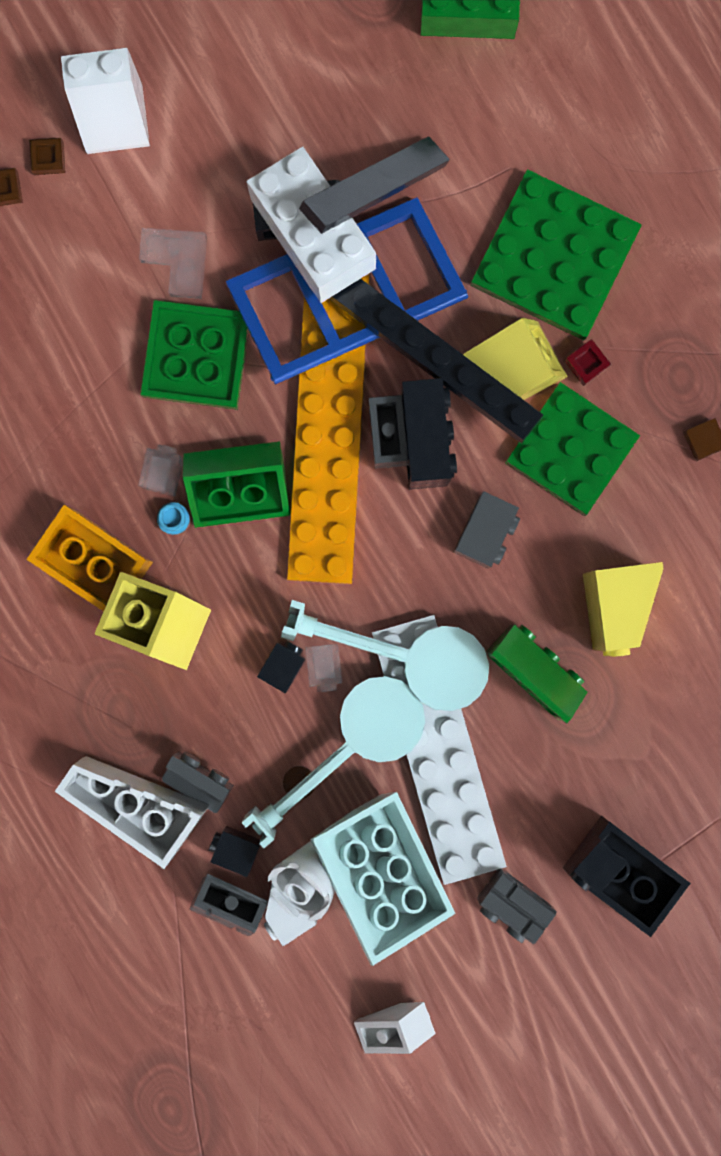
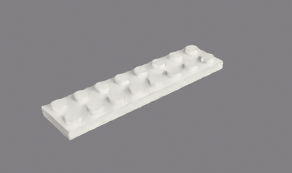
[372,615,507,885]

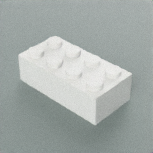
[247,147,376,303]

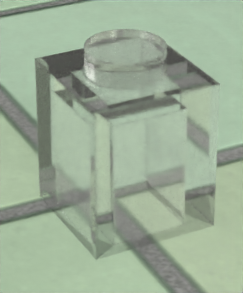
[138,445,183,496]
[305,644,343,692]

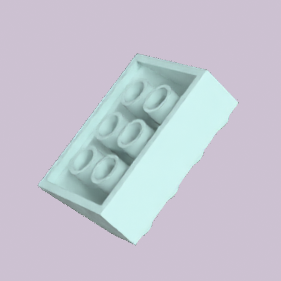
[310,792,456,966]

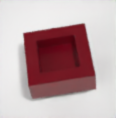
[564,339,611,386]

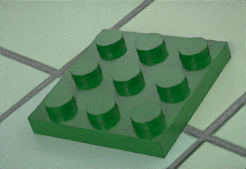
[140,300,249,410]
[505,382,641,516]

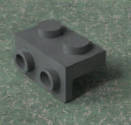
[162,752,234,813]

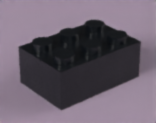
[400,378,457,490]
[563,815,691,937]

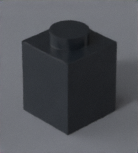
[257,640,307,694]
[209,826,261,877]
[568,834,627,895]

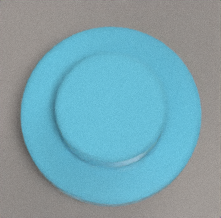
[157,502,190,535]

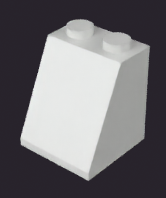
[61,48,150,154]

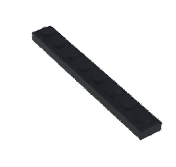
[329,279,543,444]

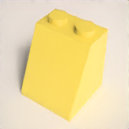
[463,318,568,400]
[583,562,663,657]
[95,572,211,670]

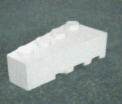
[55,756,210,869]

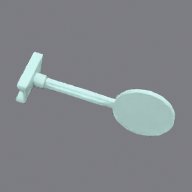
[281,600,489,711]
[242,676,425,849]

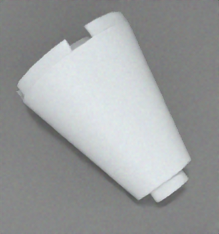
[268,841,335,921]

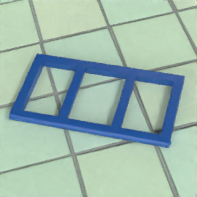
[226,197,468,385]

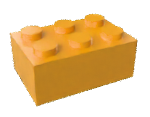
[26,505,153,612]

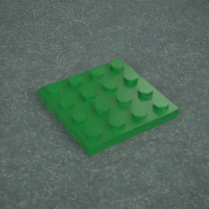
[470,169,642,341]

